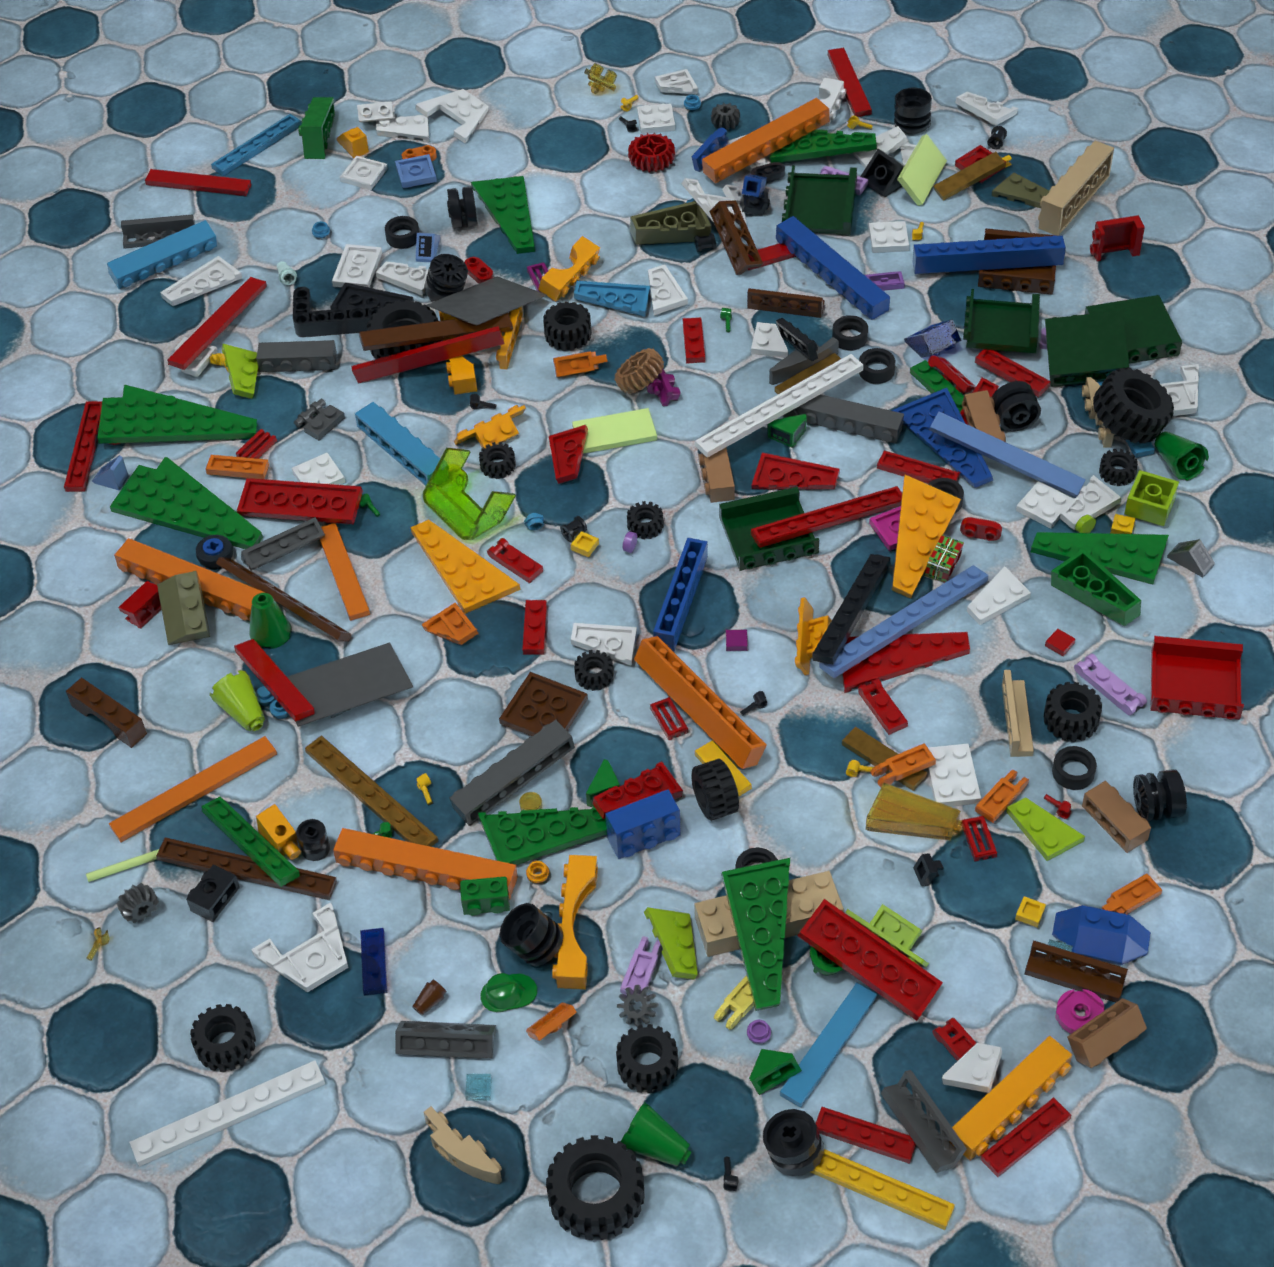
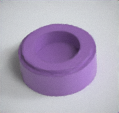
[622,531,637,553]

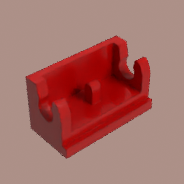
[118,581,162,629]

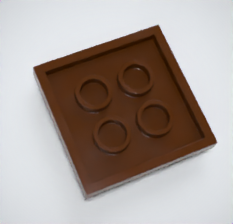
[499,672,588,737]

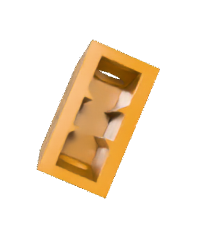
[256,804,301,860]

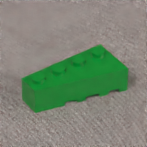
[298,97,335,159]
[1051,548,1141,626]

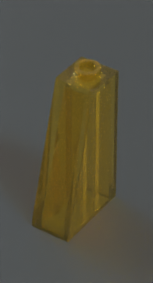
[866,783,962,841]

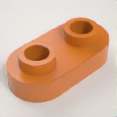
[402,145,437,161]

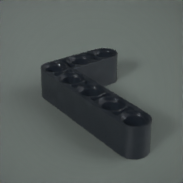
[293,287,383,337]

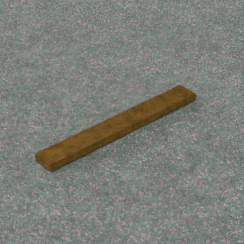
[305,735,438,847]

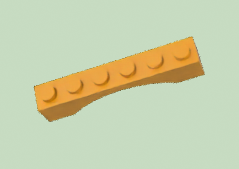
[439,311,477,395]
[552,855,598,990]

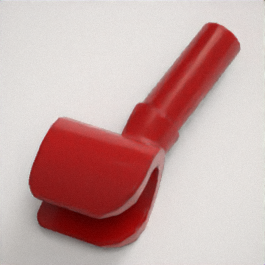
[1044,794,1071,819]

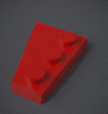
[549,425,588,484]

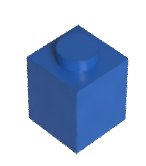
[742,174,767,197]

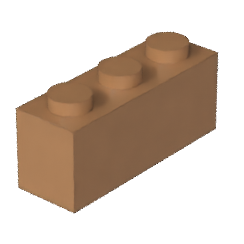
[962,390,1006,455]
[698,448,735,503]
[1082,780,1151,853]
[1067,998,1147,1068]

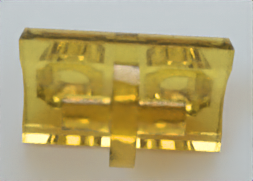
[584,63,617,94]

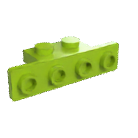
[845,904,929,967]

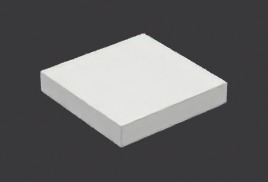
[340,156,388,190]

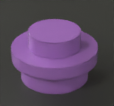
[747,1019,771,1044]

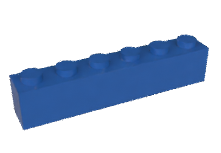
[653,537,708,652]

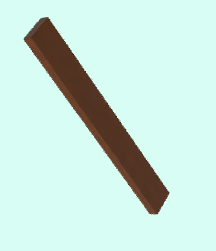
[359,312,513,351]
[216,557,352,642]
[156,837,337,900]

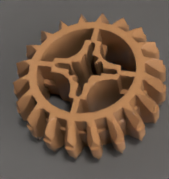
[614,348,664,394]

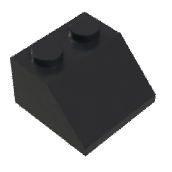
[860,149,905,197]

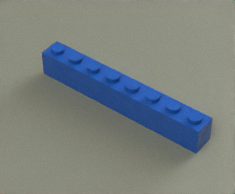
[776,216,890,320]
[912,235,1066,274]

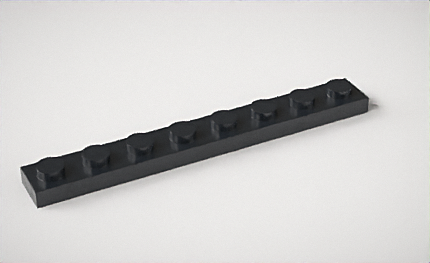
[812,554,891,664]

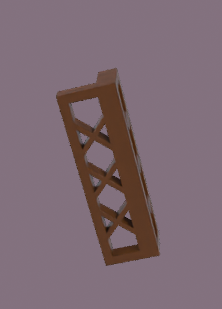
[709,200,763,275]
[747,288,825,318]
[1024,940,1128,1003]

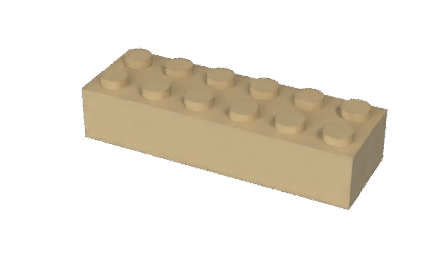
[1038,140,1114,236]
[694,871,844,957]

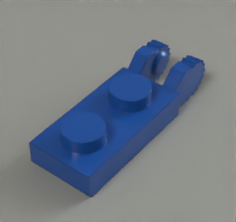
[691,128,729,172]

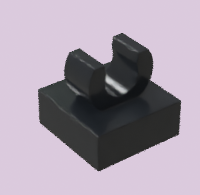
[913,853,944,886]

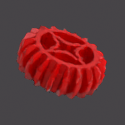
[628,132,675,172]

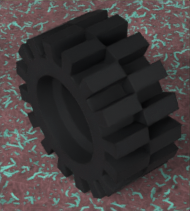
[479,442,516,479]
[1099,449,1138,486]
[627,501,664,539]
[574,650,614,691]

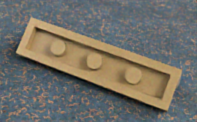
[1002,670,1034,757]

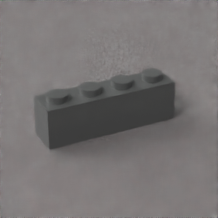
[256,340,337,372]

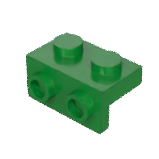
[460,876,510,916]

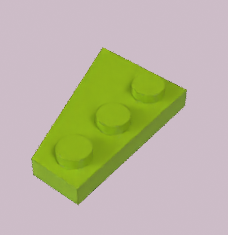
[221,344,258,399]
[1006,797,1085,861]
[644,907,698,980]

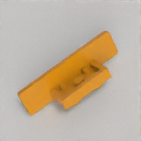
[454,405,526,448]
[795,597,832,675]

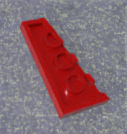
[751,453,840,489]
[593,761,683,819]

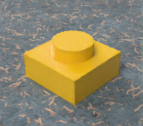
[1110,514,1135,534]
[571,531,599,557]
[1015,896,1046,928]

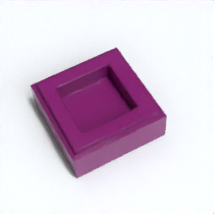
[726,629,748,651]

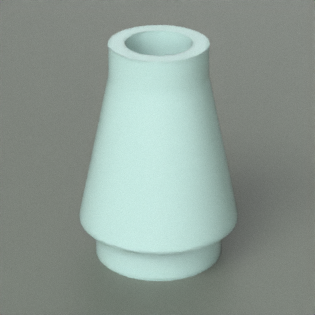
[277,261,297,285]

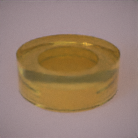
[519,792,542,811]

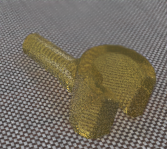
[86,927,110,961]

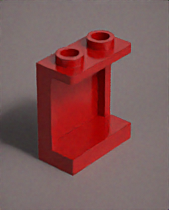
[1090,215,1145,261]

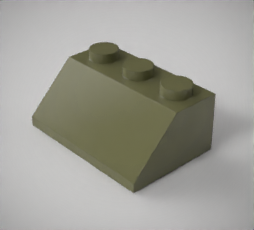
[157,571,210,645]

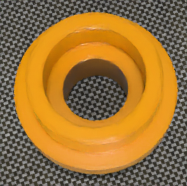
[526,861,549,883]

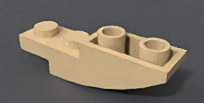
[1082,377,1114,448]
[423,1106,502,1184]

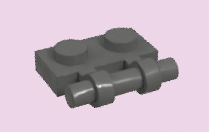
[294,398,345,441]

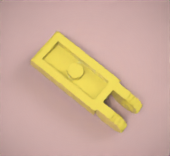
[714,975,754,1030]

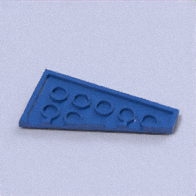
[892,388,993,488]

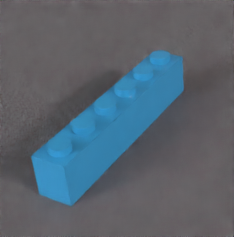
[107,220,217,289]
[355,402,448,489]

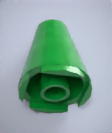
[1154,431,1209,481]
[249,593,291,649]
[621,1102,692,1167]

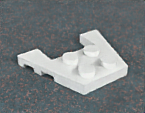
[416,89,488,143]
[682,178,747,228]
[1160,364,1199,416]
[251,902,348,992]

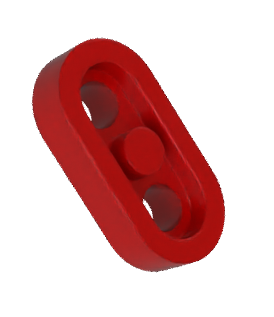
[464,257,493,284]
[960,517,1002,541]

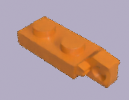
[553,351,608,377]
[1102,873,1163,914]

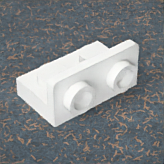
[357,101,394,122]

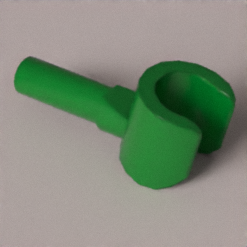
[720,308,732,332]
[359,493,380,517]
[372,822,393,838]

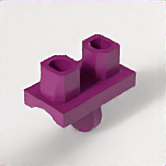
[646,369,681,406]

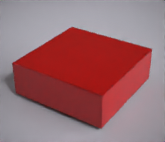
[1045,628,1076,656]

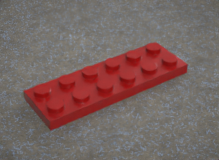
[237,478,363,524]
[798,899,943,1021]

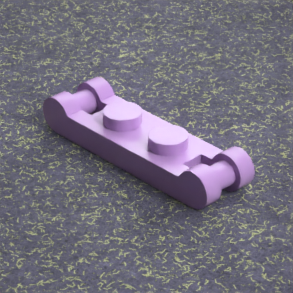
[1074,653,1147,715]

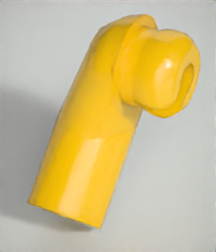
[210,353,229,372]

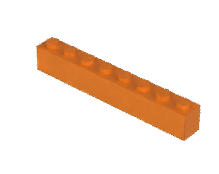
[702,98,830,184]
[114,538,265,621]
[634,636,767,769]
[333,828,518,900]

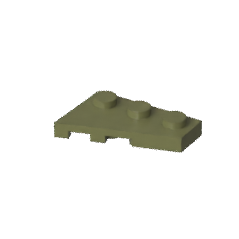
[992,173,1049,208]

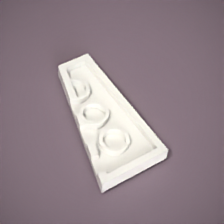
[160,256,242,306]

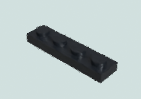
[776,318,818,362]

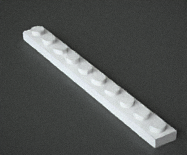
[695,354,863,458]

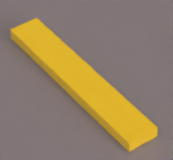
[810,1149,955,1230]

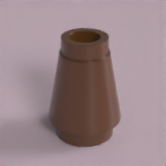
[412,979,447,1016]

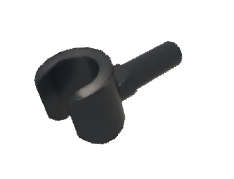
[619,116,638,132]
[470,394,497,410]
[740,691,767,716]
[723,1156,738,1192]

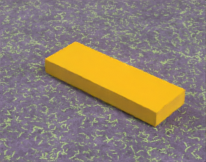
[695,740,752,796]

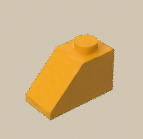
[336,127,369,158]

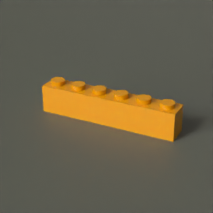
[949,1036,1072,1161]

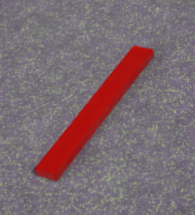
[167,277,267,370]
[351,326,505,384]
[751,486,902,548]

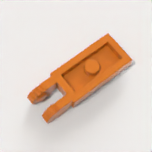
[870,743,936,787]
[975,770,1029,823]

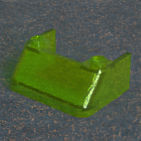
[423,447,516,540]

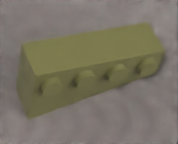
[630,201,711,244]

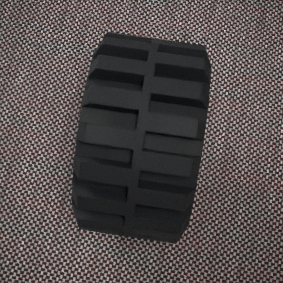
[543,301,592,351]
[1043,682,1102,742]
[691,759,739,821]
[190,1004,256,1072]
[616,1024,678,1093]

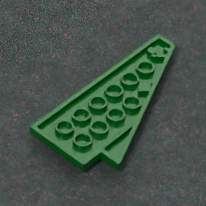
[98,385,258,444]
[110,457,263,549]

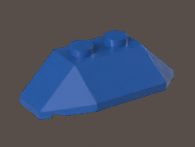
[1052,905,1151,965]

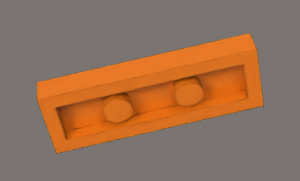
[206,455,269,479]

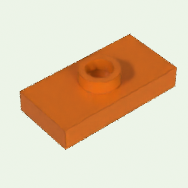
[526,1002,577,1041]

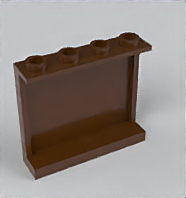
[978,228,1058,295]

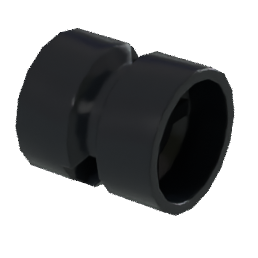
[296,819,330,861]

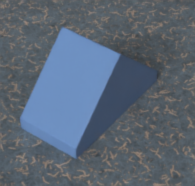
[92,455,129,490]

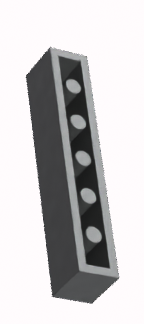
[783,394,904,444]
[450,720,575,826]

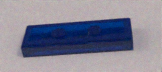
[360,928,388,996]

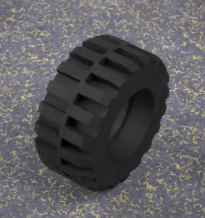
[367,300,441,369]
[1093,368,1174,443]
[546,1135,645,1240]

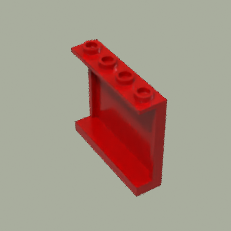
[1150,636,1244,720]

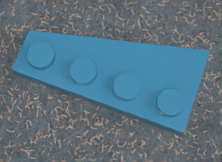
[574,281,650,317]

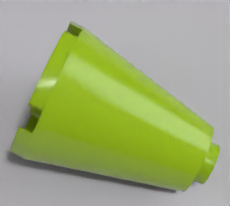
[209,670,265,731]

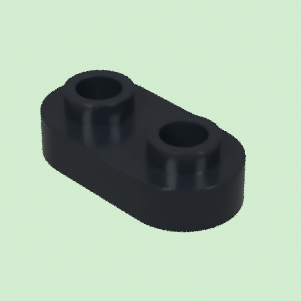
[751,162,785,182]

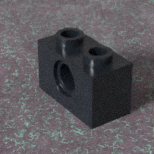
[186,864,240,922]

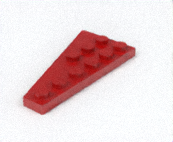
[842,632,970,693]

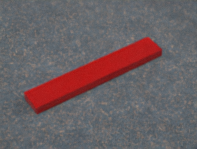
[827,47,872,117]
[145,169,252,196]
[64,401,102,492]
[234,639,315,721]

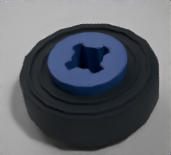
[196,535,233,568]

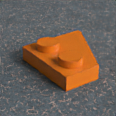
[422,603,478,645]

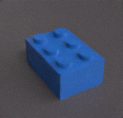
[605,789,681,859]

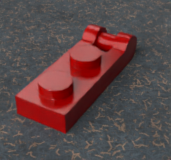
[928,355,976,394]
[487,538,543,584]
[858,678,908,735]
[932,1018,976,1061]

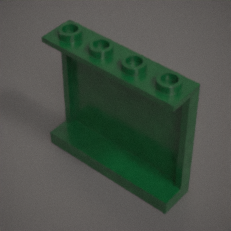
[782,165,857,235]
[963,289,1040,353]
[1084,295,1182,364]
[1045,310,1129,387]
[719,487,819,571]

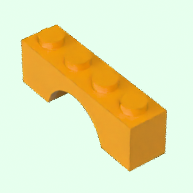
[538,236,600,302]

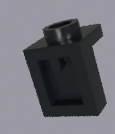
[741,191,770,216]

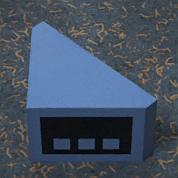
[416,233,440,262]

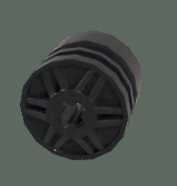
[894,87,932,134]
[424,254,468,301]
[1133,769,1187,822]
[499,903,563,966]

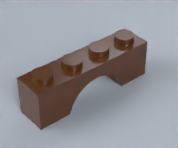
[66,677,147,748]

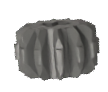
[711,102,740,131]
[117,883,159,923]
[617,985,659,1027]

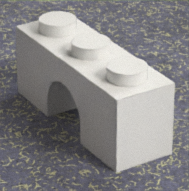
[814,77,846,127]

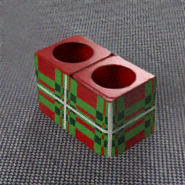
[924,535,964,583]

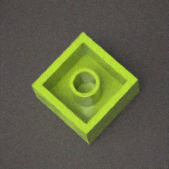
[1124,470,1179,526]

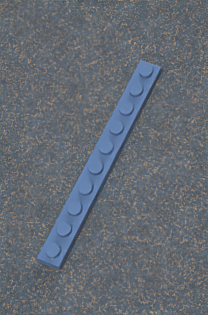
[819,565,988,678]

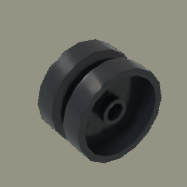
[447,186,478,229]
[992,381,1041,432]
[763,1109,824,1176]

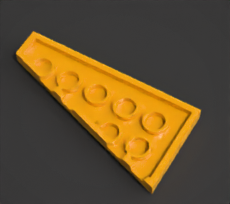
[892,475,961,599]
[411,520,521,614]

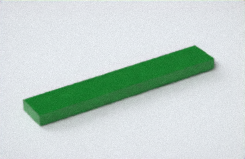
[201,797,300,887]

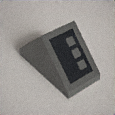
[1167,539,1215,578]

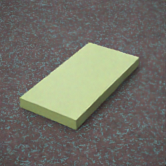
[897,134,947,206]
[572,408,657,454]

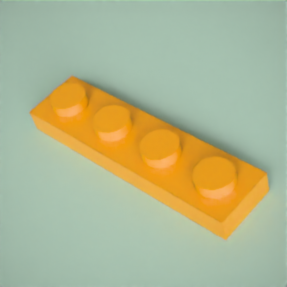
[496,307,523,370]

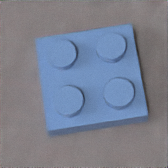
[395,154,437,188]

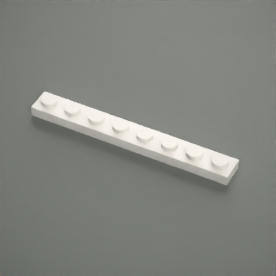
[129,1060,325,1167]

